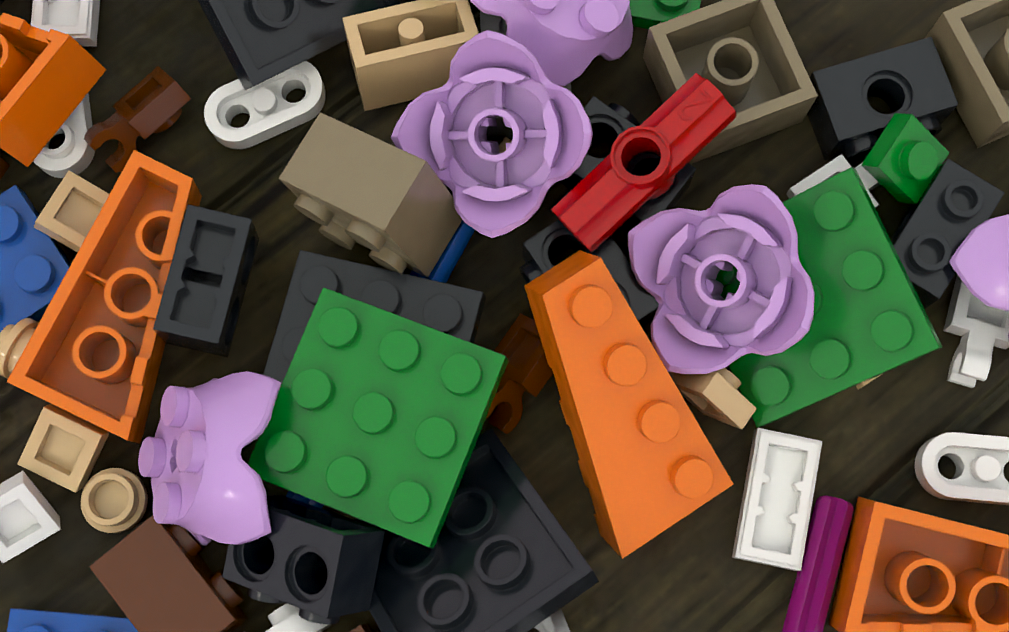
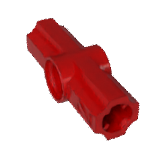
[551,73,737,253]

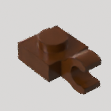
[84,66,191,173]
[486,313,553,434]

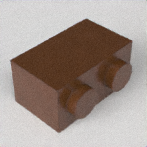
[89,515,248,632]

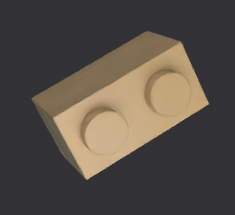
[342,0,479,111]

